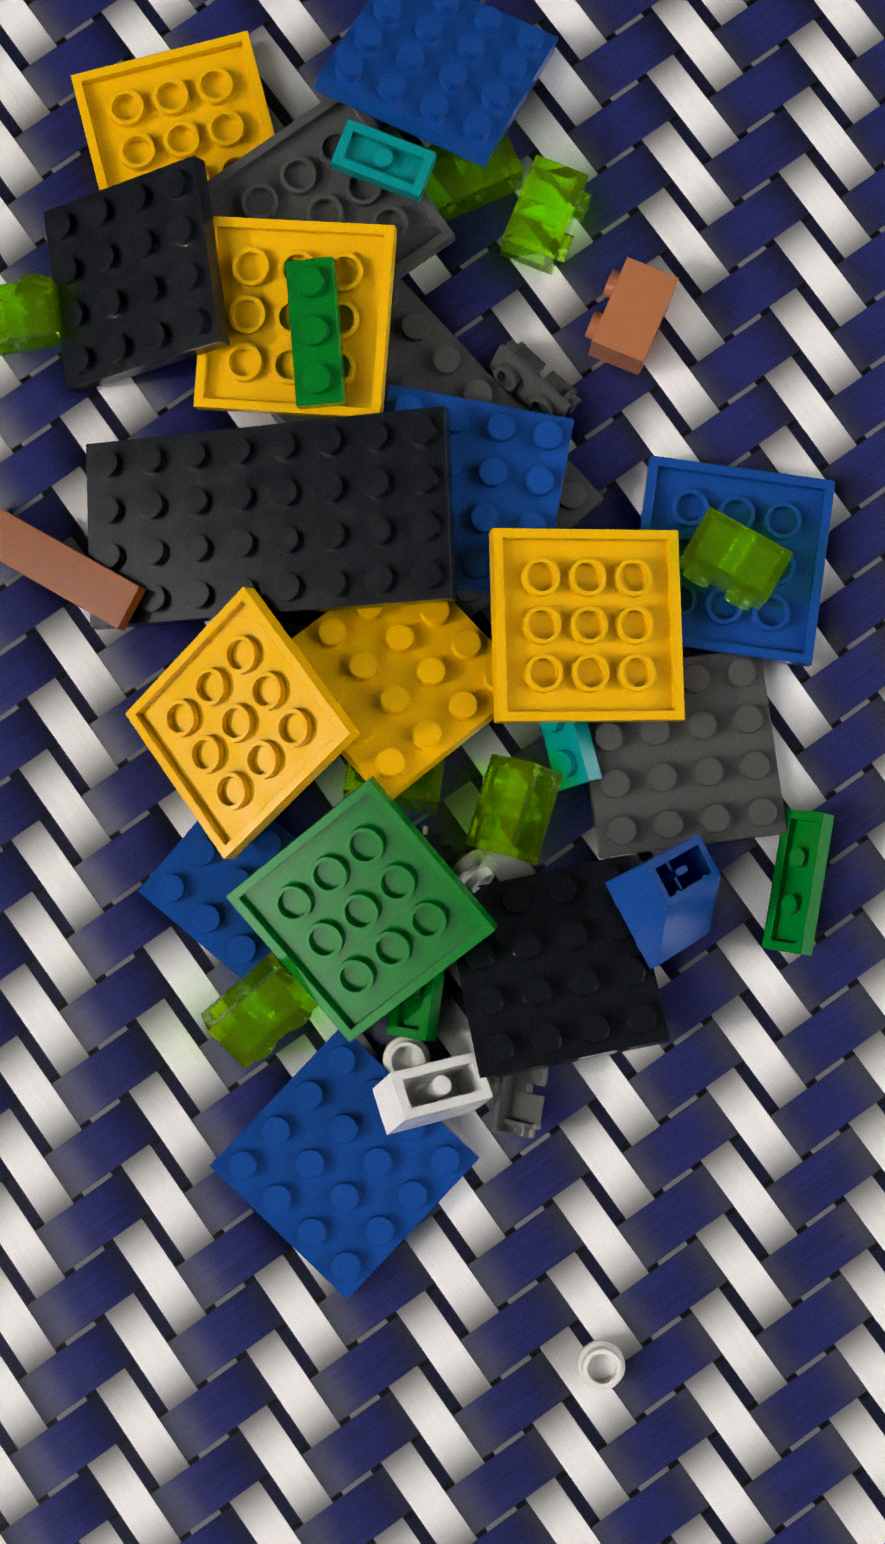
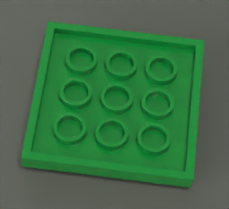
[226,776,498,1042]

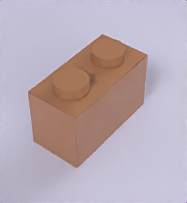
[585,257,679,376]

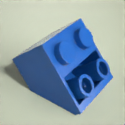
[605,833,721,969]

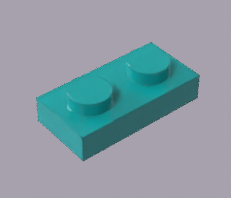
[331,119,437,203]
[539,722,602,791]

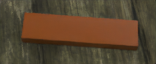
[0,507,146,631]

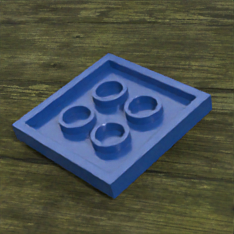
[138,820,295,982]

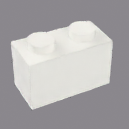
[372,1052,493,1135]

